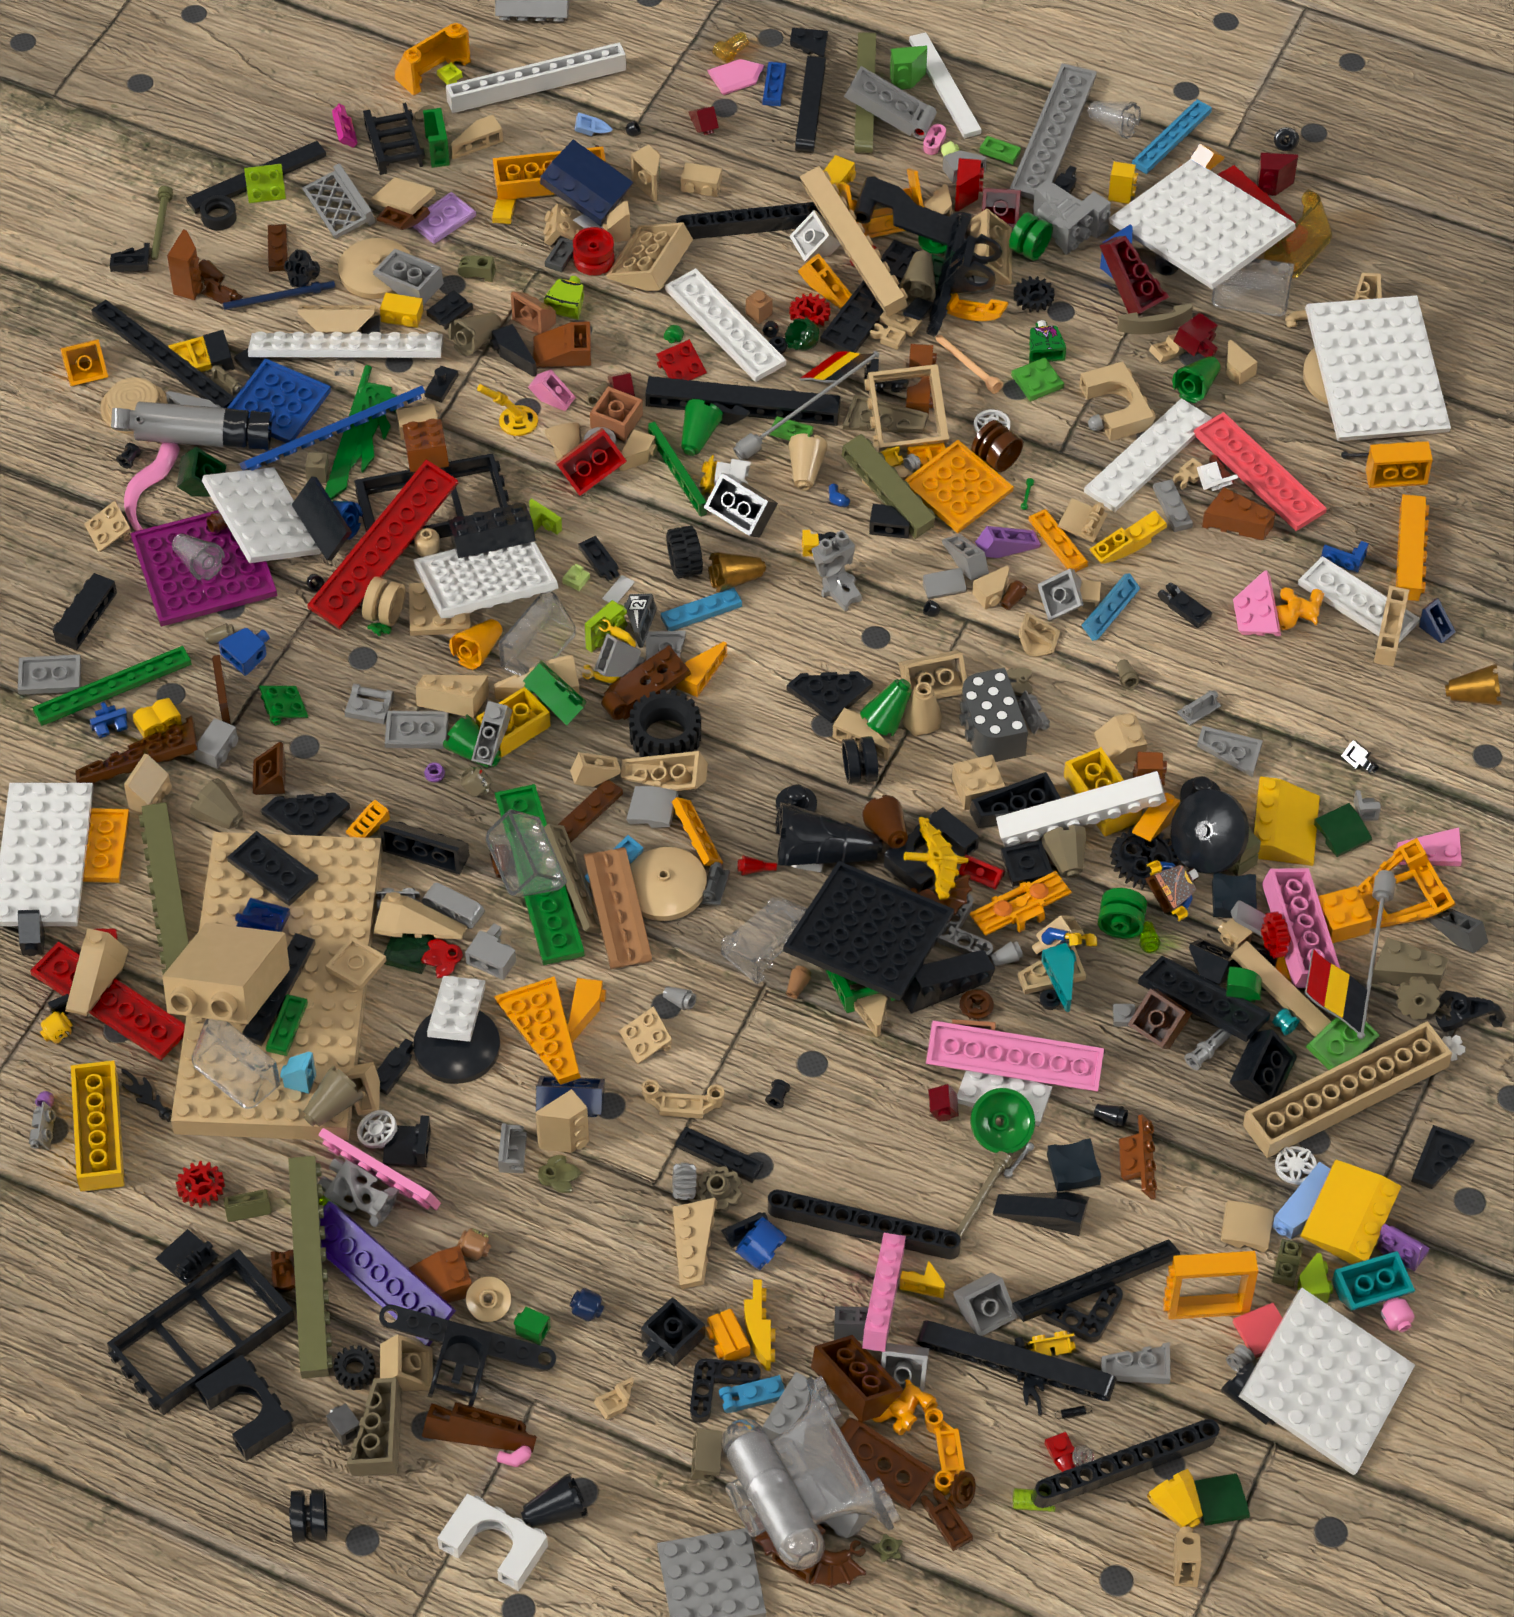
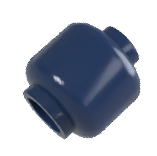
[569,1288,604,1322]

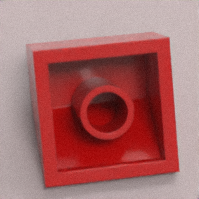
[955,158,984,212]

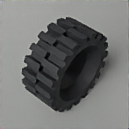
[629,689,701,757]

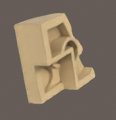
[545,423,580,459]

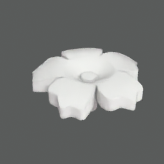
[1442,1035,1466,1061]

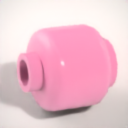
[1381,1297,1415,1332]

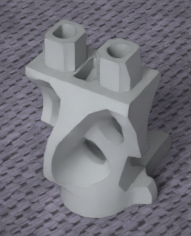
[812,530,862,612]
[318,1158,399,1228]

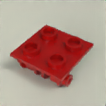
[656,339,707,380]

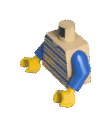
[1032,915,1097,956]

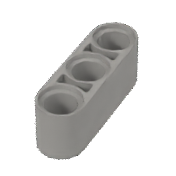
[422,883,485,929]

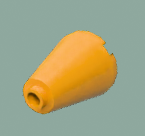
[449,619,503,670]

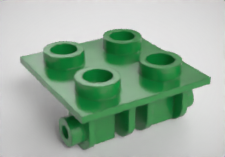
[259,685,308,726]

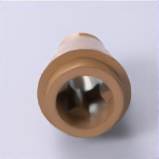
[786,966,811,999]

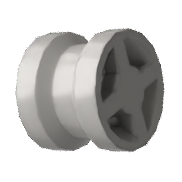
[1226,1344,1255,1372]

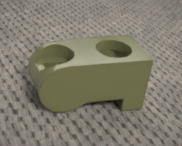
[458,255,496,282]

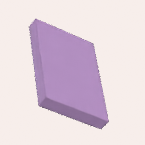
[413,192,476,244]

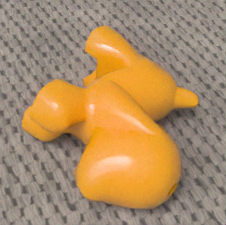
[1276,587,1324,630]
[872,1379,938,1435]

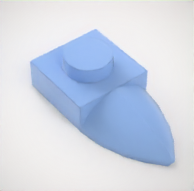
[575,112,612,136]

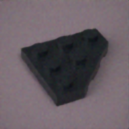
[786,671,873,723]
[261,793,350,836]

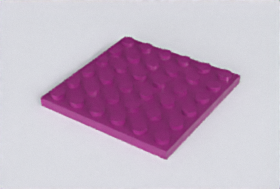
[130,510,277,627]

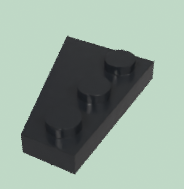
[1411,1125,1475,1189]

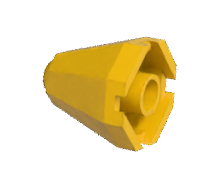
[1147,1469,1203,1529]

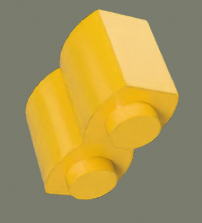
[133,698,182,738]

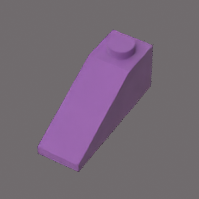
[975,526,1041,558]

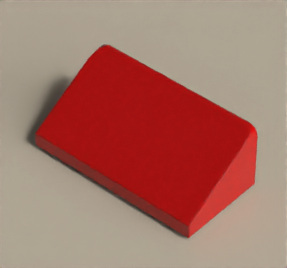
[959,854,1006,890]

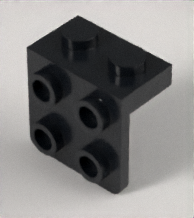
[864,359,909,393]

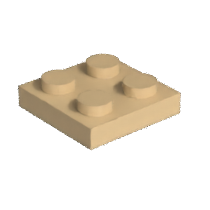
[325,936,386,991]

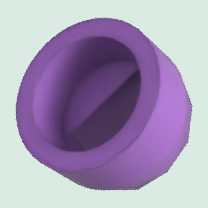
[35,1091,54,1107]

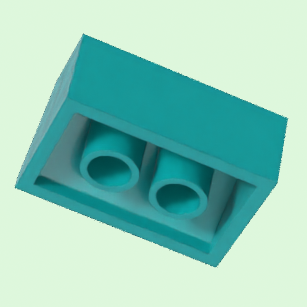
[1331,1251,1415,1311]

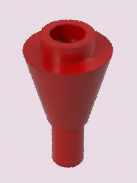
[737,855,777,876]

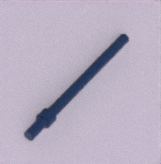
[222,281,335,310]

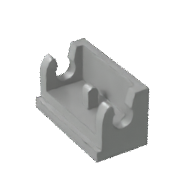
[498,1123,527,1173]

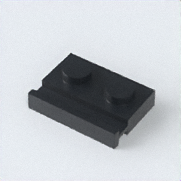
[426,290,473,330]

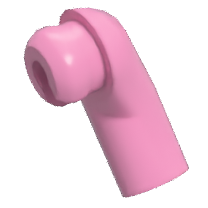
[497,1446,531,1467]

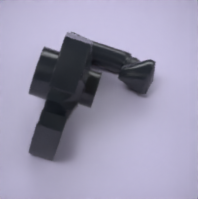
[1436,991,1506,1032]

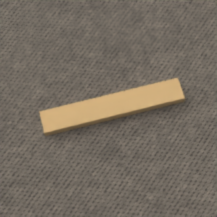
[1231,941,1331,1037]

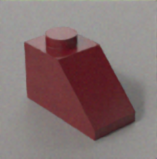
[688,106,719,135]

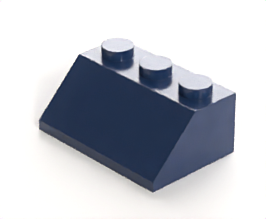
[536,1076,605,1117]

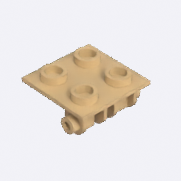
[1057,498,1108,543]
[84,501,131,552]
[619,1006,673,1064]

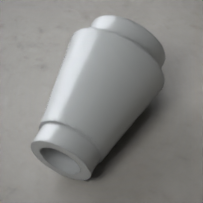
[990,941,1023,967]
[663,986,696,1010]

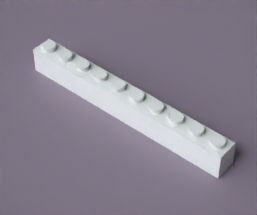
[446,42,626,113]

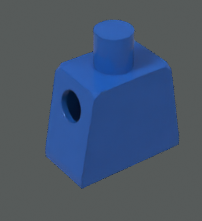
[218,628,270,676]

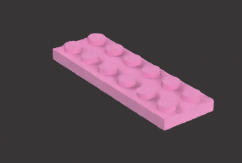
[318,1128,441,1211]

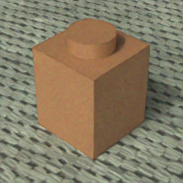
[746,289,773,324]

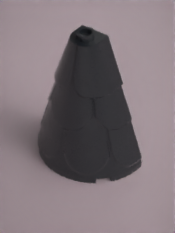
[775,802,883,866]

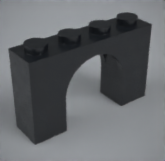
[884,807,979,892]
[195,1355,294,1461]

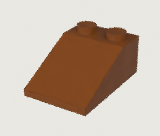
[409,1245,472,1303]

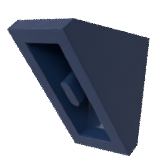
[1419,598,1456,643]

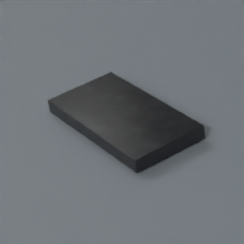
[292,476,352,561]
[227,831,318,906]

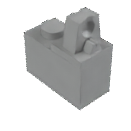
[465,923,516,980]

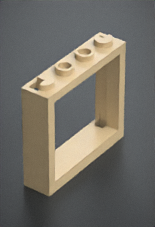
[864,364,949,452]

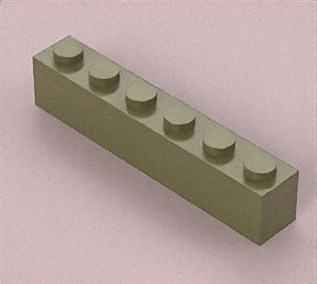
[841,434,936,539]

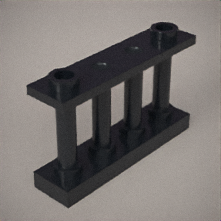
[363,102,426,175]

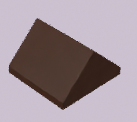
[253,742,286,795]

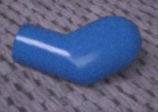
[829,484,850,507]

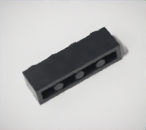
[53,573,117,651]

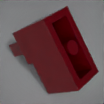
[1173,313,1218,357]

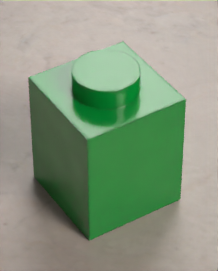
[514,1306,551,1345]

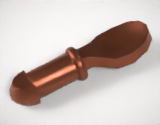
[1209,455,1234,483]

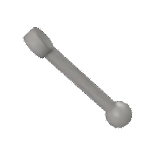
[1004,1142,1034,1178]

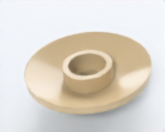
[466,1276,511,1322]

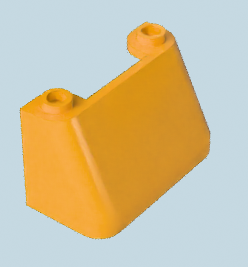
[395,23,471,96]

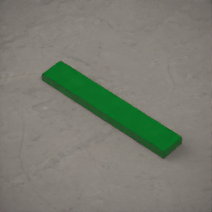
[648,421,707,517]

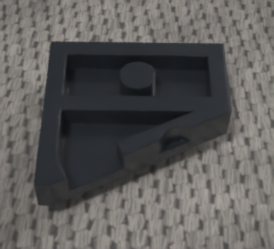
[790,28,828,57]
[110,243,150,272]

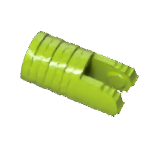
[1012,1488,1055,1512]

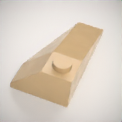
[65,928,128,1016]

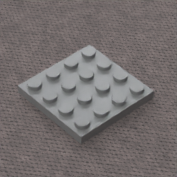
[657,1528,766,1617]

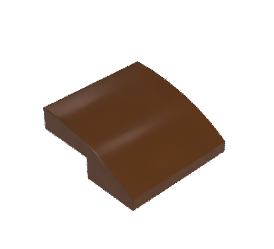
[376,206,430,230]

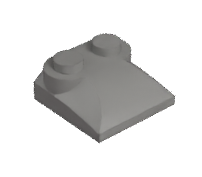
[1037,568,1083,621]

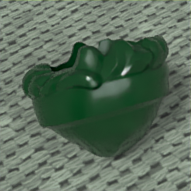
[785,317,819,351]

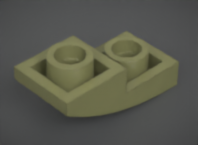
[1272,1239,1304,1287]

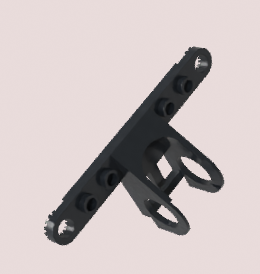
[926,213,1002,337]
[379,1305,556,1407]

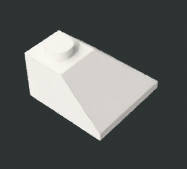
[789,210,841,262]

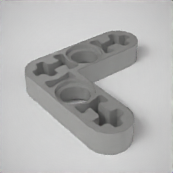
[937,893,993,959]

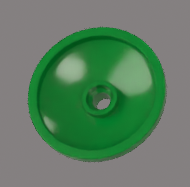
[970,1088,1035,1154]

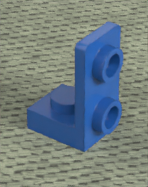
[1321,541,1369,573]

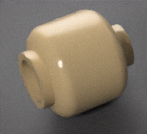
[414,528,440,557]

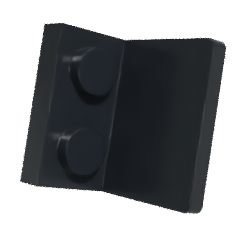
[383,1115,431,1167]

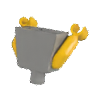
[582,619,645,683]

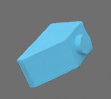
[280,1052,316,1094]

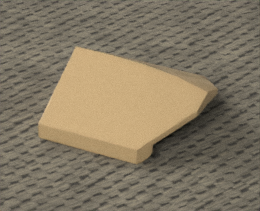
[1018,612,1060,657]

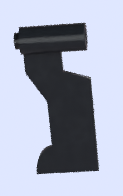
[854,177,972,246]

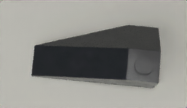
[993,1192,1090,1236]

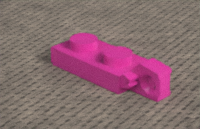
[332,103,358,148]

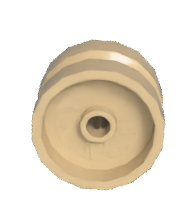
[362,577,406,627]

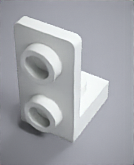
[1197,461,1238,491]

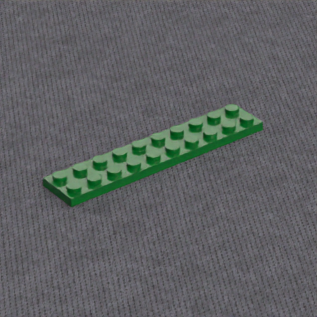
[495,784,585,965]

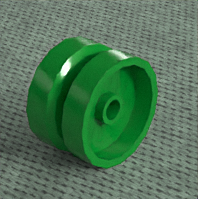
[1009,212,1053,261]
[1097,888,1148,939]

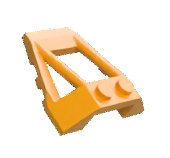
[1357,838,1456,928]

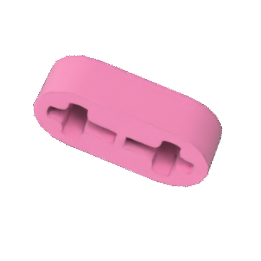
[923,124,946,155]

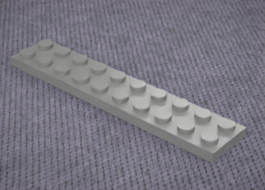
[1010,63,1097,200]

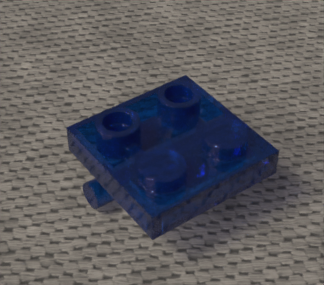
[235,898,290,932]

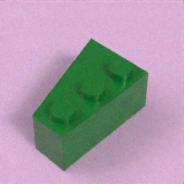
[523,660,587,726]

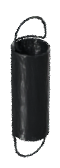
[1055,1405,1092,1419]

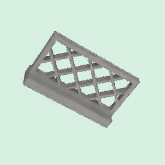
[302,163,376,239]

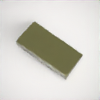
[223,1189,271,1222]

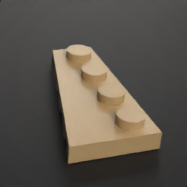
[673,1198,718,1289]

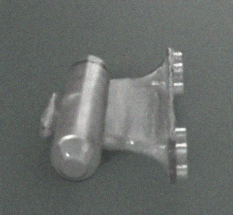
[722,1376,900,1570]

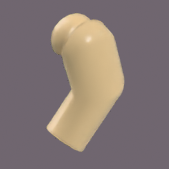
[1285,310,1308,328]

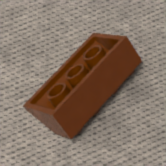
[811,1335,903,1422]

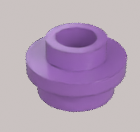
[424,762,445,782]

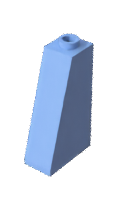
[1272,1162,1330,1239]

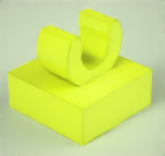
[437,62,463,85]

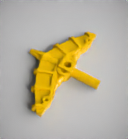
[904,817,968,900]

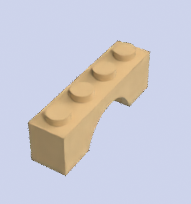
[1374,586,1409,667]

